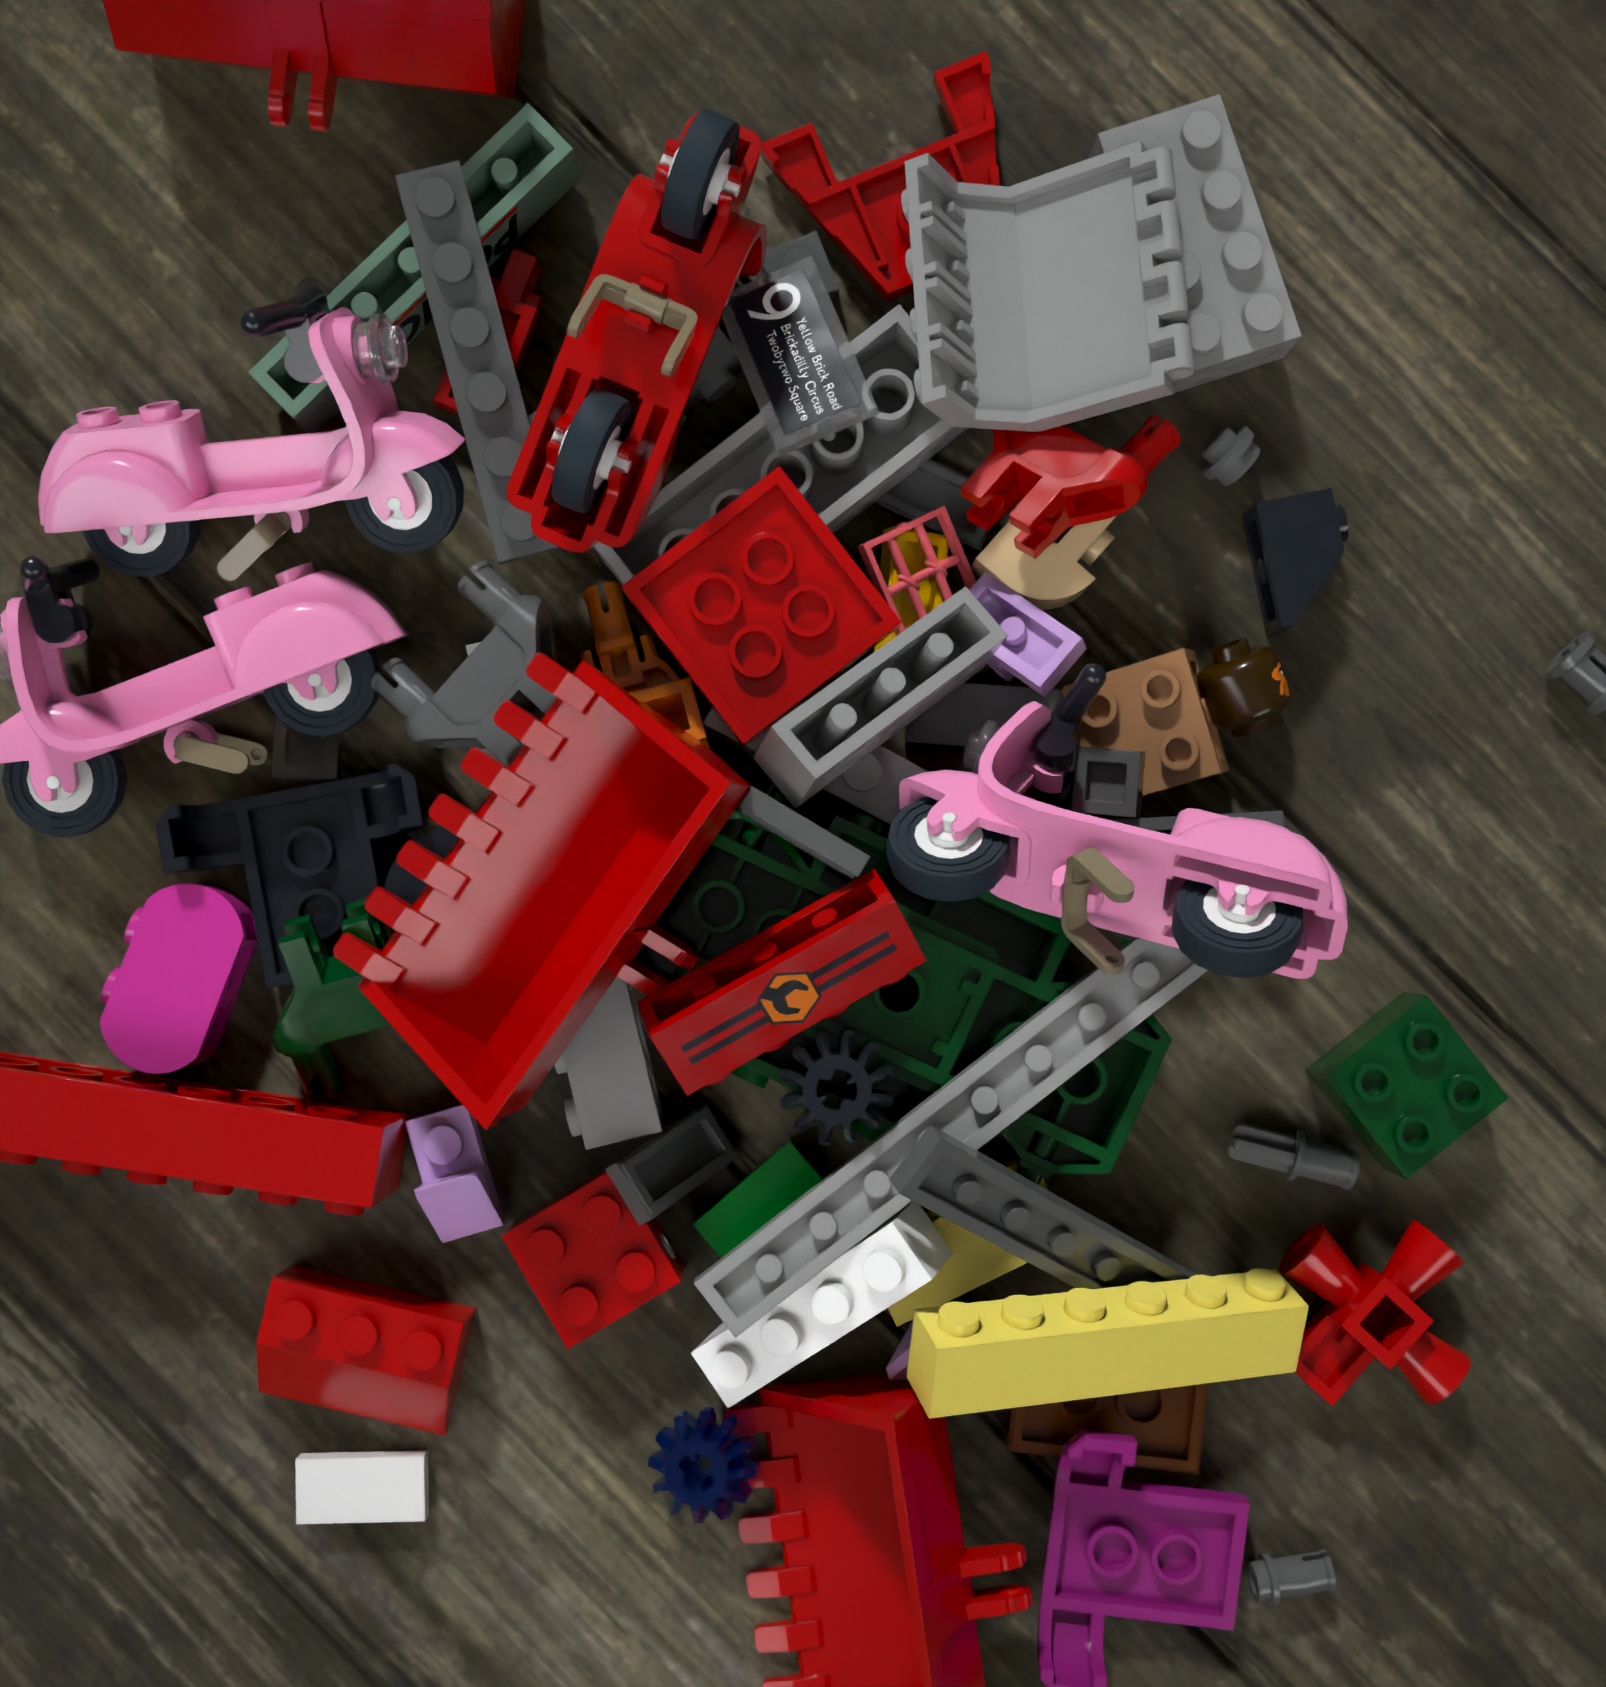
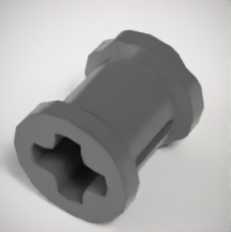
[1546,631,1606,716]

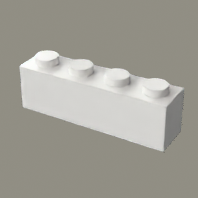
[691,1201,953,1408]

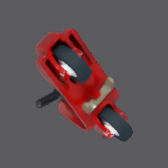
[507,109,767,553]

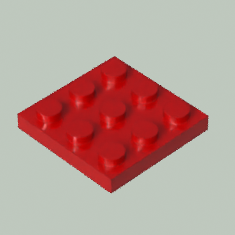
[621,466,902,747]

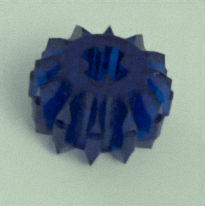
[647,1407,760,1524]

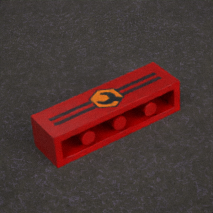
[637,869,927,1096]

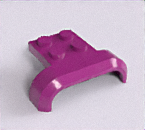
[1037,1429,1250,1687]

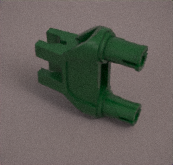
[271,898,391,1102]

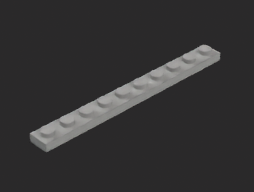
[694,937,1208,1338]

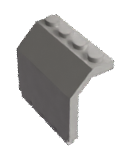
[901,141,1195,432]

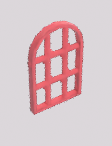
[857,505,976,636]

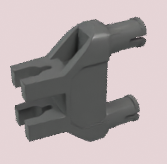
[371,561,557,767]

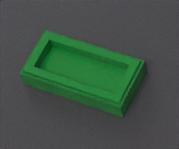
[693,1139,824,1258]

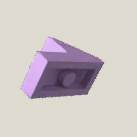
[969,572,1087,697]
[405,1104,505,1243]

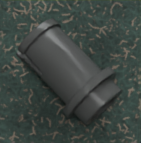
[1247,1548,1336,1607]

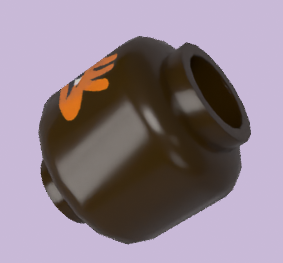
[1196,638,1291,737]

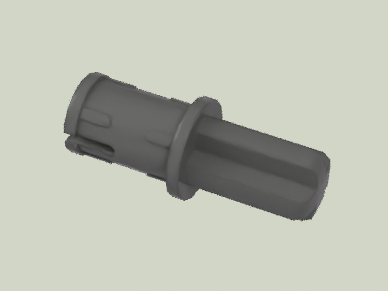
[1227,1122,1360,1190]

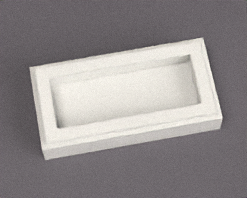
[295,1450,429,1524]

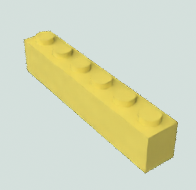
[906,1268,1309,1419]

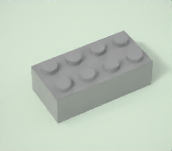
[1088,94,1302,393]

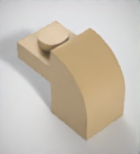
[971,516,1117,610]

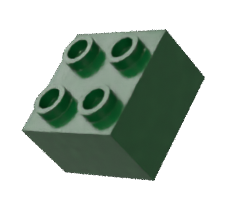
[1305,992,1508,1179]

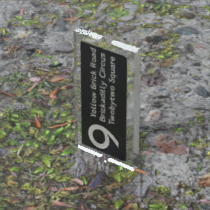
[722,255,879,457]

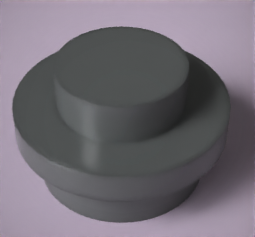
[1200,426,1260,486]

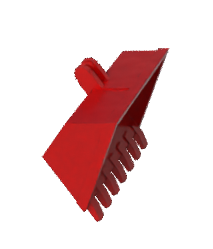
[102,0,526,132]
[333,653,751,1130]
[723,1371,1033,1687]

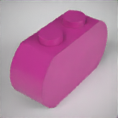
[100,884,258,1074]

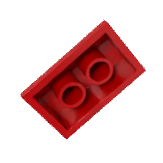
[256,1265,476,1436]

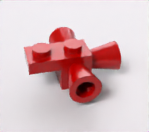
[1279,1219,1471,1406]

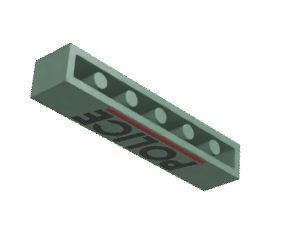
[248,103,582,433]

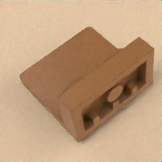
[1062,648,1230,796]

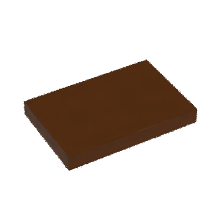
[1005,1383,1209,1474]

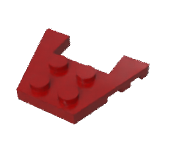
[760,51,1000,301]

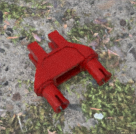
[960,414,1181,559]

